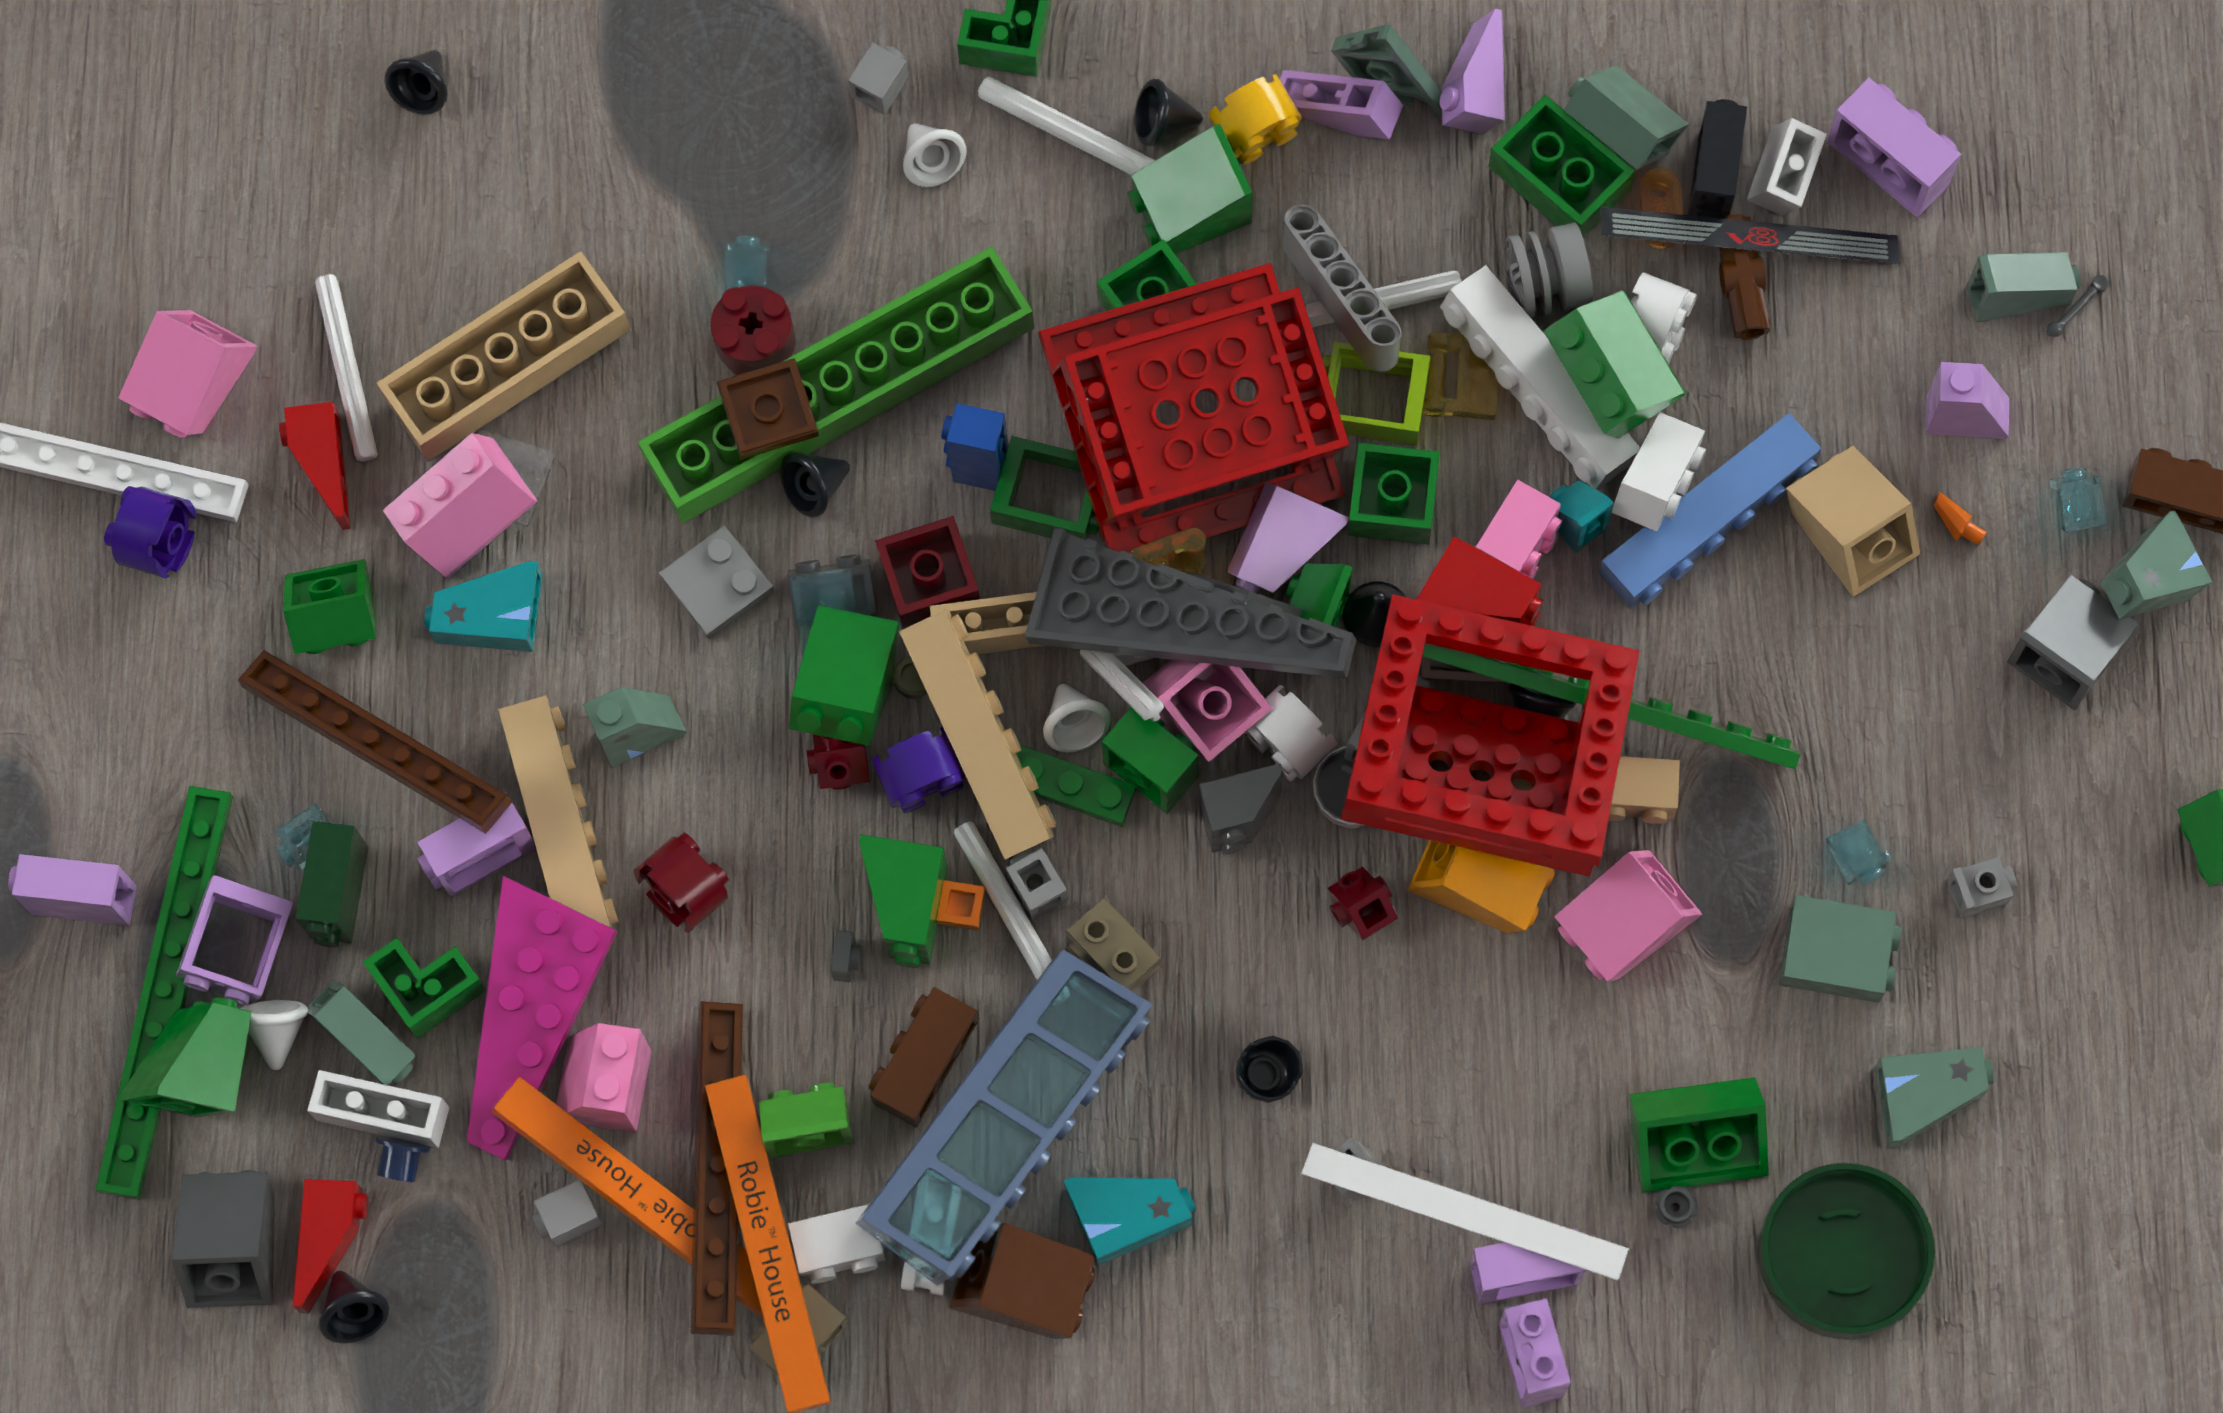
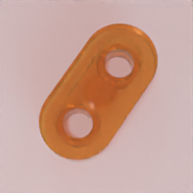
[1639,168,1683,249]

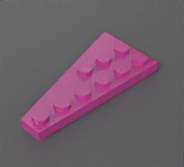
[467,876,618,1160]

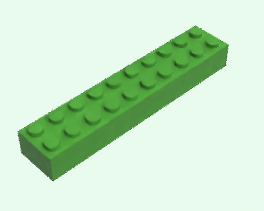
[638,246,1034,524]

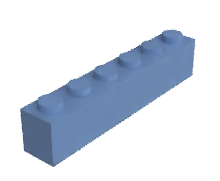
[1599,413,1822,609]

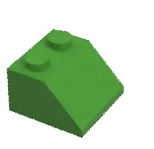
[759,1083,854,1159]

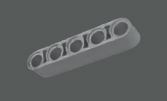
[1282,205,1402,372]

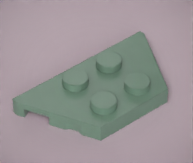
[1331,25,1442,117]

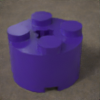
[104,486,196,578]
[872,727,966,814]

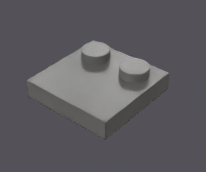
[659,525,774,639]

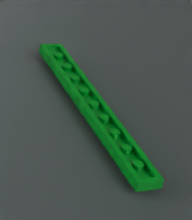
[1422,643,1801,770]
[95,786,233,1200]

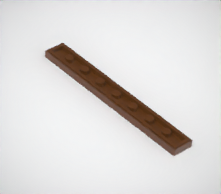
[238,650,512,834]
[691,1001,743,1336]

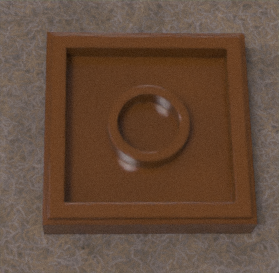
[717,358,819,460]

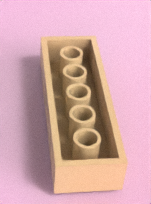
[377,251,631,462]

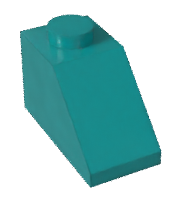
[1549,480,1614,553]

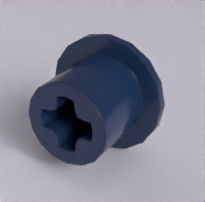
[375,1137,431,1182]

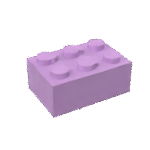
[1827,77,1961,218]

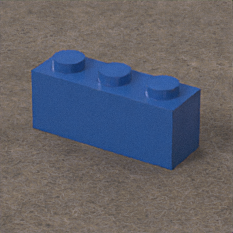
[941,403,1009,491]

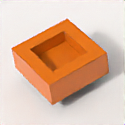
[936,880,985,930]

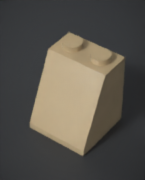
[1786,446,1920,597]

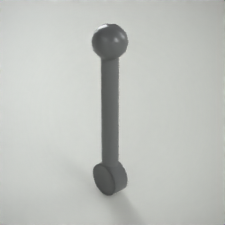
[2047,275,2109,337]

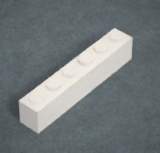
[1440,265,1640,490]

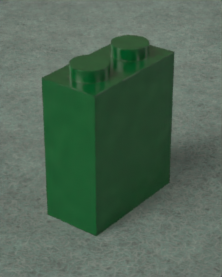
[295,821,369,947]

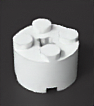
[1631,272,1697,364]
[1245,685,1338,782]

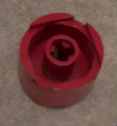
[710,285,795,375]
[634,833,729,933]

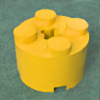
[1208,74,1302,165]

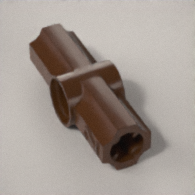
[1718,214,1770,340]

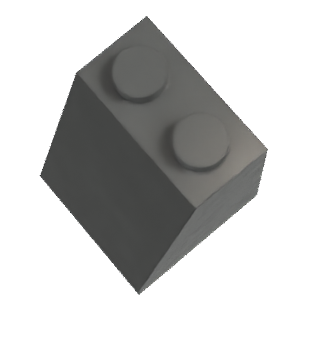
[2007,575,2139,710]
[172,1170,274,1308]

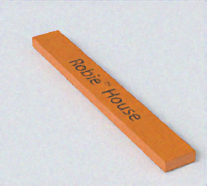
[705,1074,831,1413]
[492,1076,764,1320]

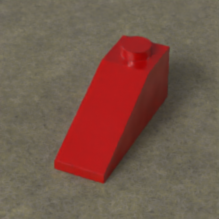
[279,401,351,530]
[293,1179,368,1313]

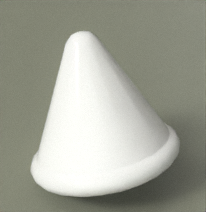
[903,124,966,187]
[1043,684,1111,753]
[240,1000,308,1070]

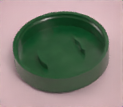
[1758,1163,1935,1339]

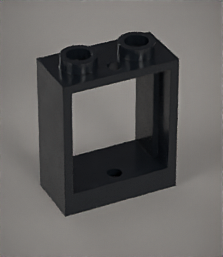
[1688,99,1747,218]

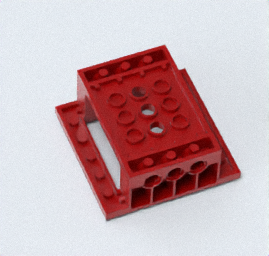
[1038,263,1349,559]
[1341,594,1640,877]

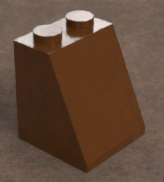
[949,1223,1095,1339]

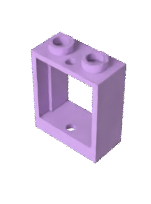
[417,792,536,898]
[176,875,293,1005]
[1469,1228,1587,1305]
[1498,1298,1571,1408]

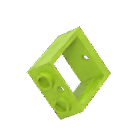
[1323,342,1431,445]

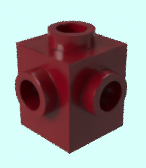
[806,734,870,790]
[1327,866,1398,940]

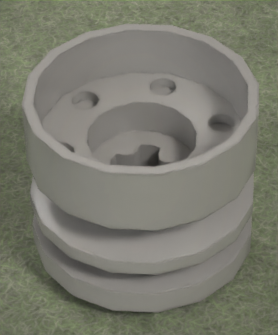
[1505,223,1593,318]

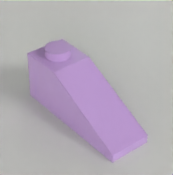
[1440,9,1505,134]
[1280,70,1403,140]

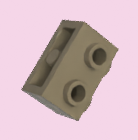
[1067,897,1161,996]

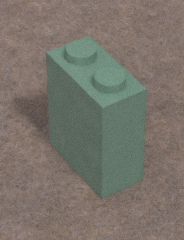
[1564,65,1689,170]
[1779,895,1902,1003]

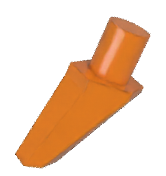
[1933,492,1987,546]

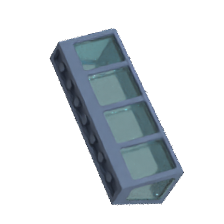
[856,950,1152,1286]

